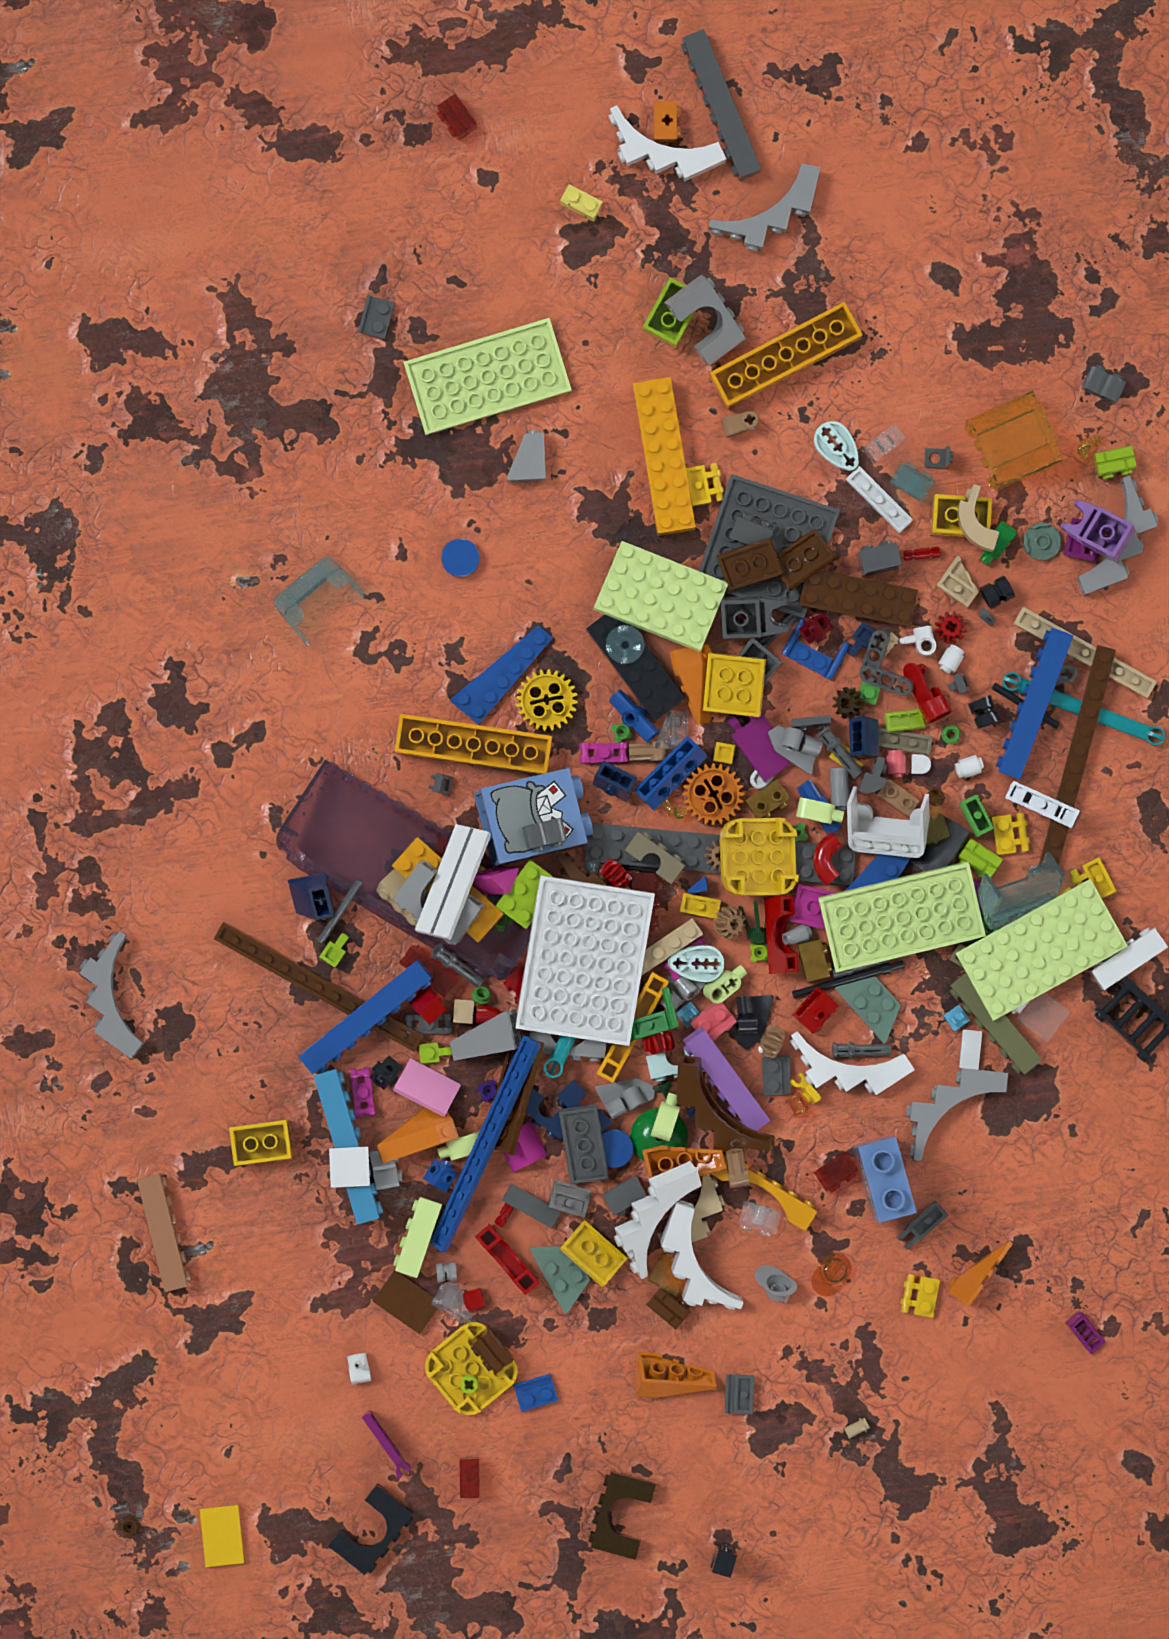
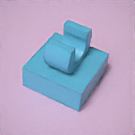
[676,1001,700,1028]
[943,1005,970,1031]

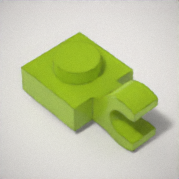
[319,933,349,968]
[419,1042,452,1063]

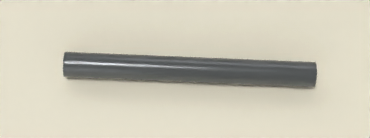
[317,878,364,944]

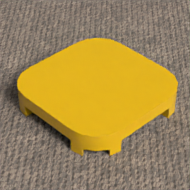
[720,817,799,896]
[425,1321,518,1415]

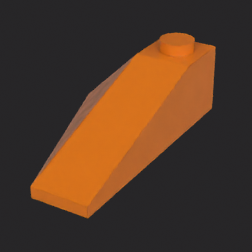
[669,644,712,725]
[376,1108,459,1164]
[642,1146,726,1179]
[947,1241,1013,1307]
[634,1352,716,1398]

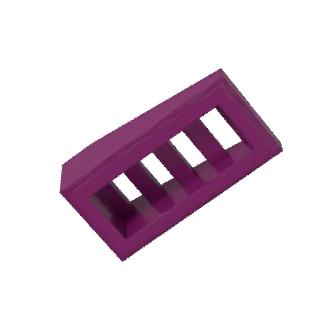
[1065,1311,1106,1355]

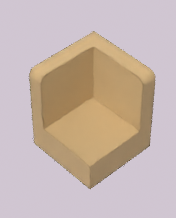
[453,999,474,1024]

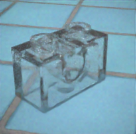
[863,423,906,465]

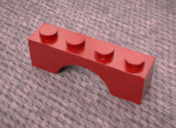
[764,895,799,974]
[475,1223,540,1295]

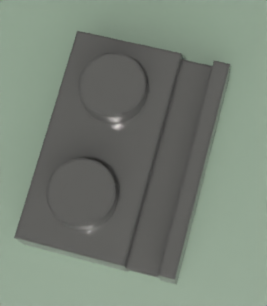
[358,295,395,340]
[791,715,832,731]
[761,1056,791,1096]
[547,1180,592,1218]
[724,1374,754,1414]

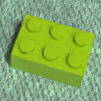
[642,277,697,349]
[496,859,553,929]

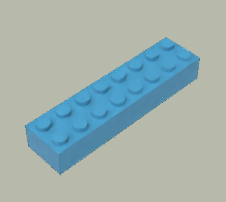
[314,1069,383,1225]

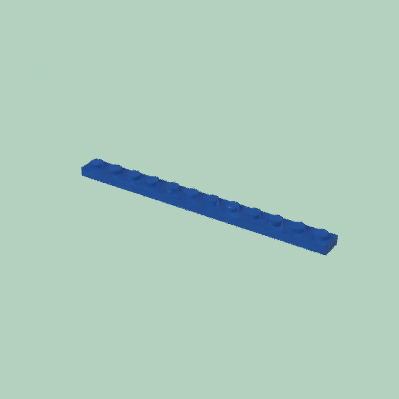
[430,1035,541,1253]

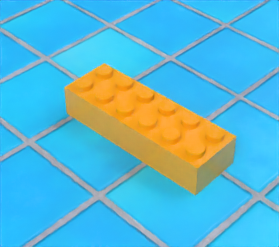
[392,837,505,943]

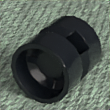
[980,575,1015,610]
[968,695,1001,729]

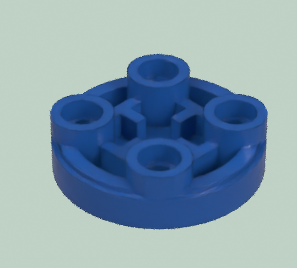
[441,539,479,577]
[602,1130,633,1168]

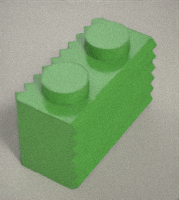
[959,795,994,837]

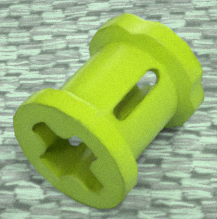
[461,1375,478,1393]

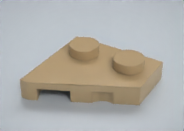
[936,556,979,608]

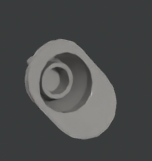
[755,1265,797,1303]

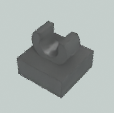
[947,672,971,694]
[428,773,453,796]

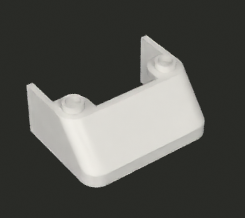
[847,786,930,858]

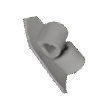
[768,726,823,775]
[659,976,707,1010]
[595,1078,656,1120]

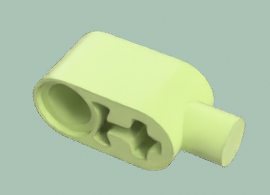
[796,798,844,824]
[703,965,747,1004]
[651,1093,680,1142]
[437,1131,480,1161]

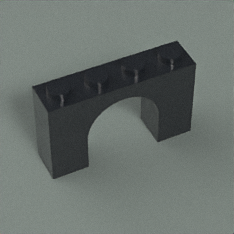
[328,1483,414,1575]

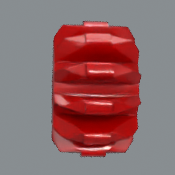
[934,612,967,644]
[599,859,632,888]
[643,1031,676,1056]

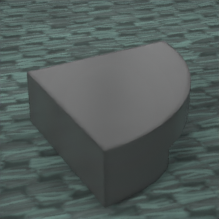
[978,607,996,627]

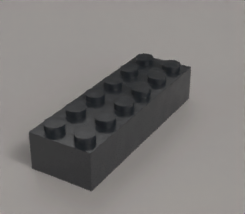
[586,615,685,722]

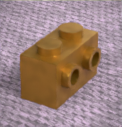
[745,779,790,818]

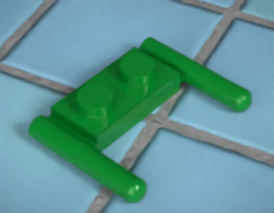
[630,987,679,1042]

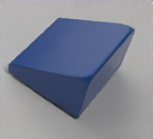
[688,876,707,894]

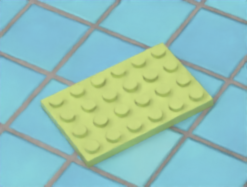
[593,541,728,652]

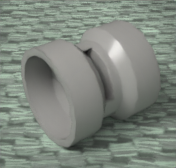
[436,1262,457,1283]

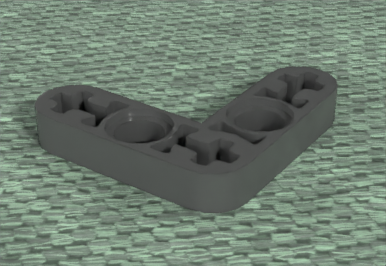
[860,629,914,696]

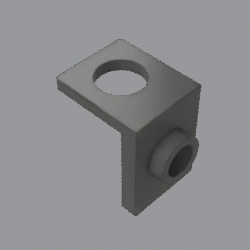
[924,446,953,468]

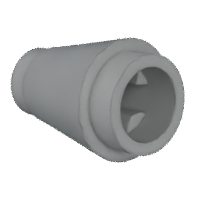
[782,925,812,945]

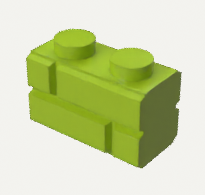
[1093,446,1137,480]
[957,838,1003,880]

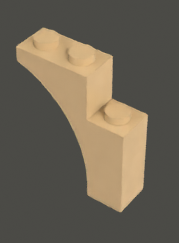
[657,1174,725,1253]

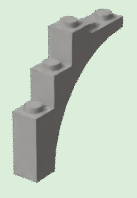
[708,163,820,252]
[1076,475,1159,596]
[79,931,144,1059]
[906,1068,1008,1161]

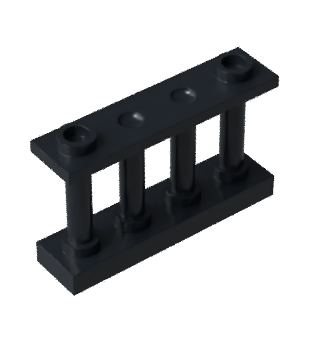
[1093,976,1169,1063]

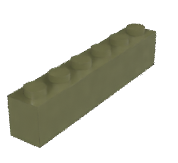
[949,972,1042,1075]

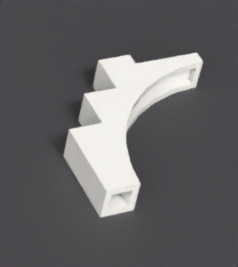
[608,105,726,182]
[790,1031,915,1095]
[614,1161,702,1279]
[660,1200,743,1310]

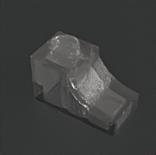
[432,1282,473,1323]

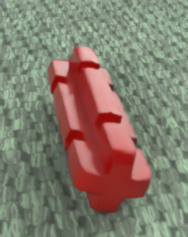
[903,546,941,561]
[495,1203,514,1227]

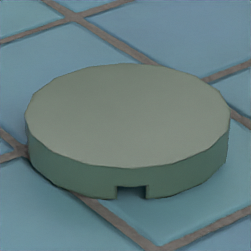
[1023,523,1061,561]

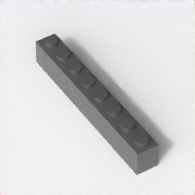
[680,29,761,181]

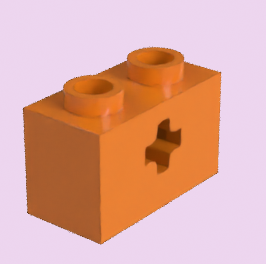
[653,101,681,143]

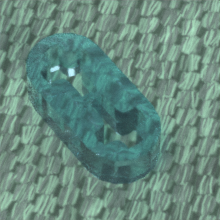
[1055,665,1078,685]

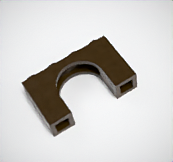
[588,1471,656,1560]

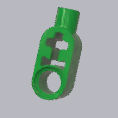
[979,520,1018,566]

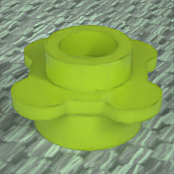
[750,943,768,962]

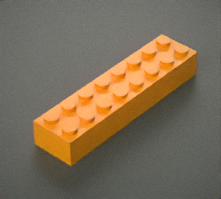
[709,302,863,409]
[633,377,696,536]
[394,714,552,775]

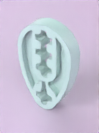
[814,421,859,471]
[668,945,724,982]

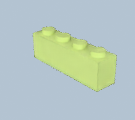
[393,1197,442,1278]

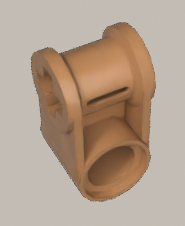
[721,411,759,438]

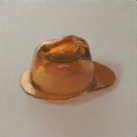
[811,1253,851,1296]

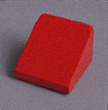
[462,1287,486,1312]

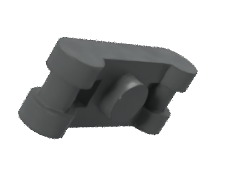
[403,1014,454,1034]

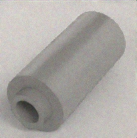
[829,768,850,811]

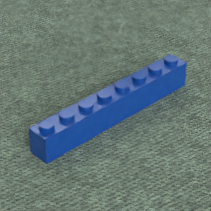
[996,627,1074,779]
[298,959,433,1075]

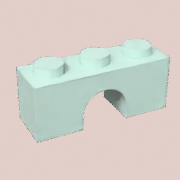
[646,1048,704,1082]

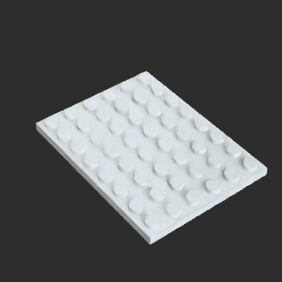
[515,875,655,1046]

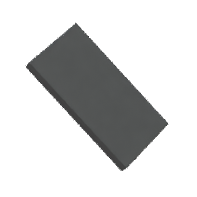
[559,1104,609,1184]

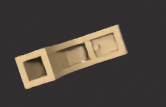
[957,484,999,552]

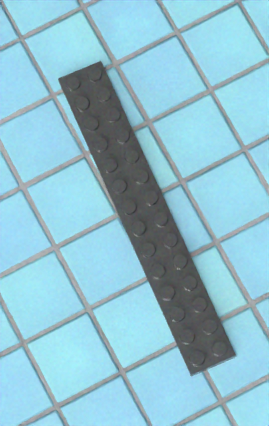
[585,823,856,886]

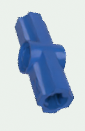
[609,690,659,743]
[796,779,842,834]

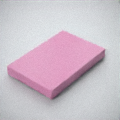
[393,1058,461,1117]

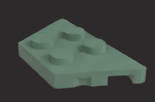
[835,976,901,1044]
[529,1246,590,1314]

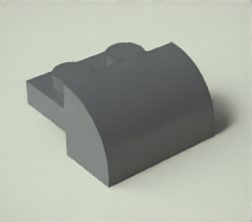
[857,756,887,795]

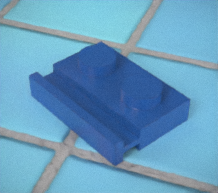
[513,1373,558,1412]

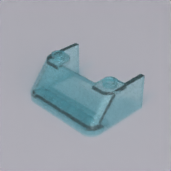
[274,557,366,646]
[978,852,1065,929]

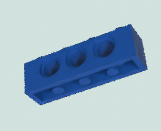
[634,736,708,811]

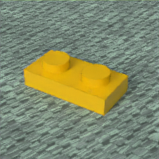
[680,893,721,919]

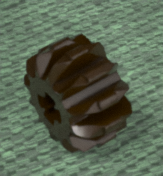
[832,687,865,719]

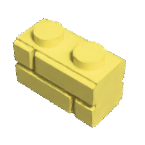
[560,184,603,222]

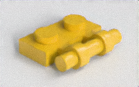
[686,463,725,507]
[991,813,1030,855]
[1070,857,1116,899]
[900,1274,940,1318]

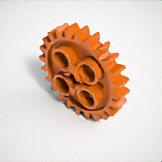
[682,763,744,826]

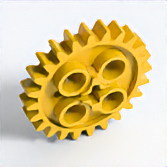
[516,669,578,731]

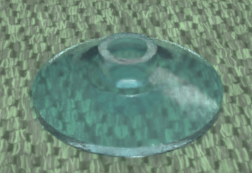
[606,625,644,664]

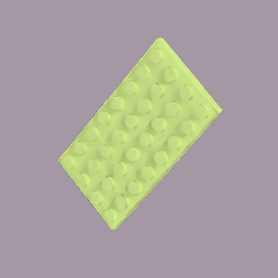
[404,318,572,435]
[818,861,986,972]
[955,879,1128,1021]

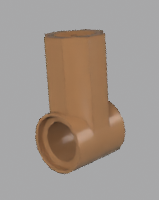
[629,741,667,762]
[726,1148,750,1188]

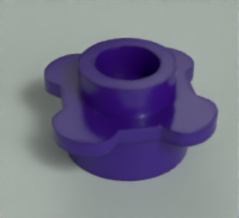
[478,1080,497,1102]

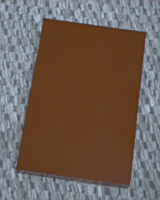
[777,529,837,591]
[717,537,784,592]
[373,1270,442,1334]

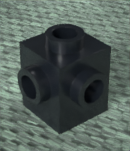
[369,1055,403,1090]

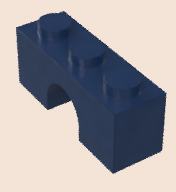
[556,1080,613,1132]
[525,1088,563,1140]

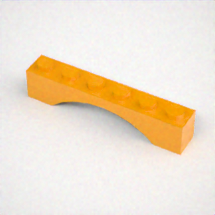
[596,972,669,1083]
[712,1153,817,1231]

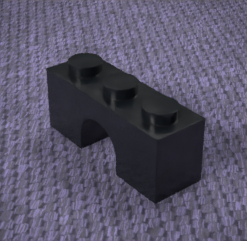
[710,1542,737,1578]

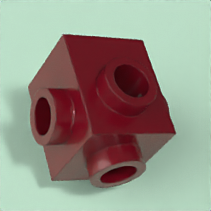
[799,613,834,644]

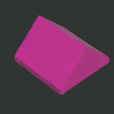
[472,867,519,894]
[503,1121,547,1172]

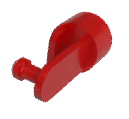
[903,662,952,724]

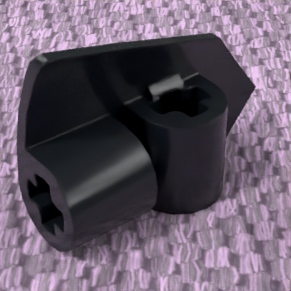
[736,995,773,1050]

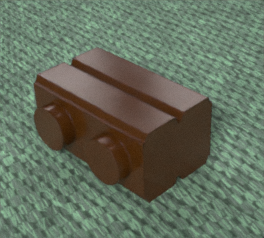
[646,1286,690,1330]
[471,1327,514,1374]

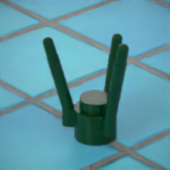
[738,900,767,944]

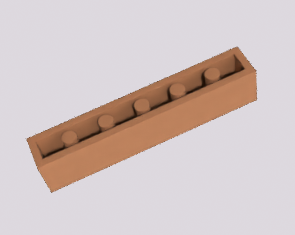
[137,1173,191,1292]

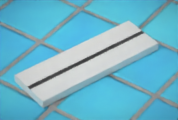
[415,824,491,940]

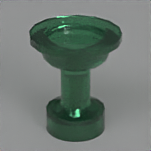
[652,1078,680,1106]

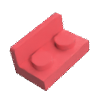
[689,1002,737,1042]

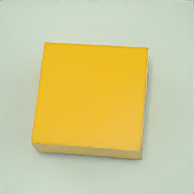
[713,742,735,764]

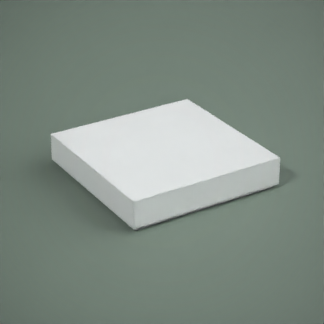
[329,1147,370,1187]

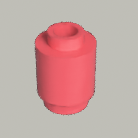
[886,750,906,778]

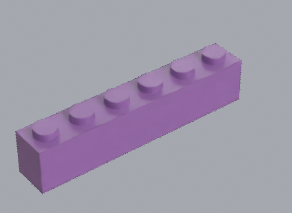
[683,1027,770,1131]

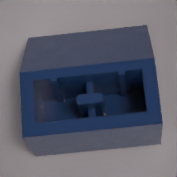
[288,872,334,920]

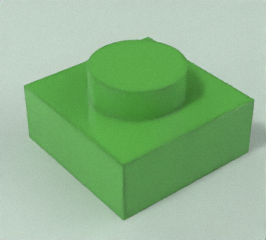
[859,681,880,705]

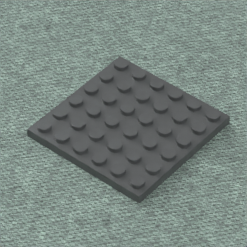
[699,474,840,619]

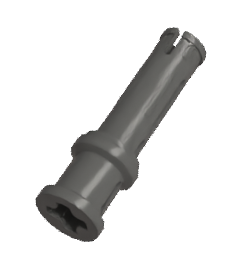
[816,726,863,779]
[431,943,484,987]
[832,1042,891,1059]

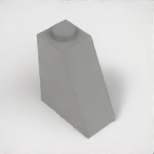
[507,430,546,482]

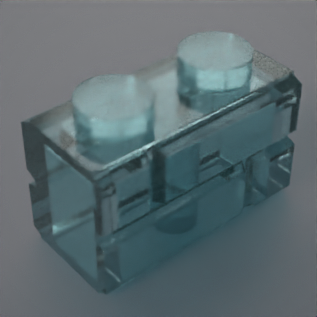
[889,461,935,503]

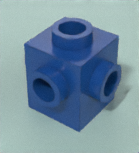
[423,1159,458,1192]

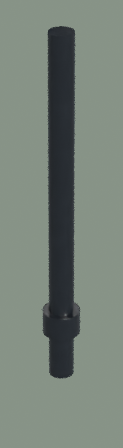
[792,960,905,998]

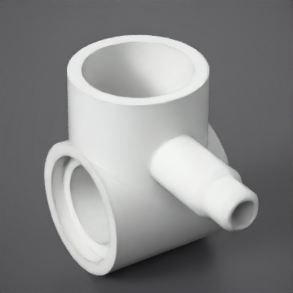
[899,626,936,657]
[347,1353,371,1385]

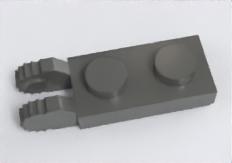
[896,1201,948,1250]

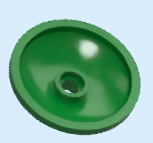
[630,1108,688,1162]

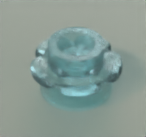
[584,862,601,874]

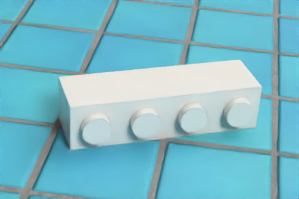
[1089,927,1168,990]

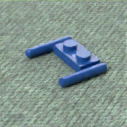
[781,618,850,681]

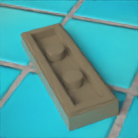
[878,727,933,756]

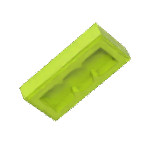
[884,709,925,733]

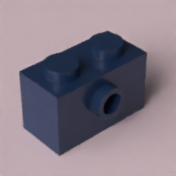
[849,716,879,760]
[592,760,637,802]

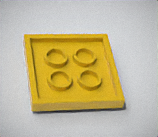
[703,653,766,717]

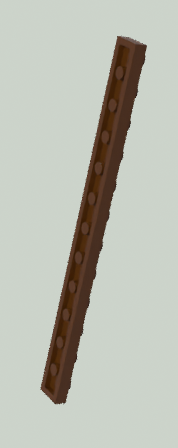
[1038,645,1116,872]
[214,922,424,1052]

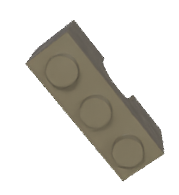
[625,831,685,885]

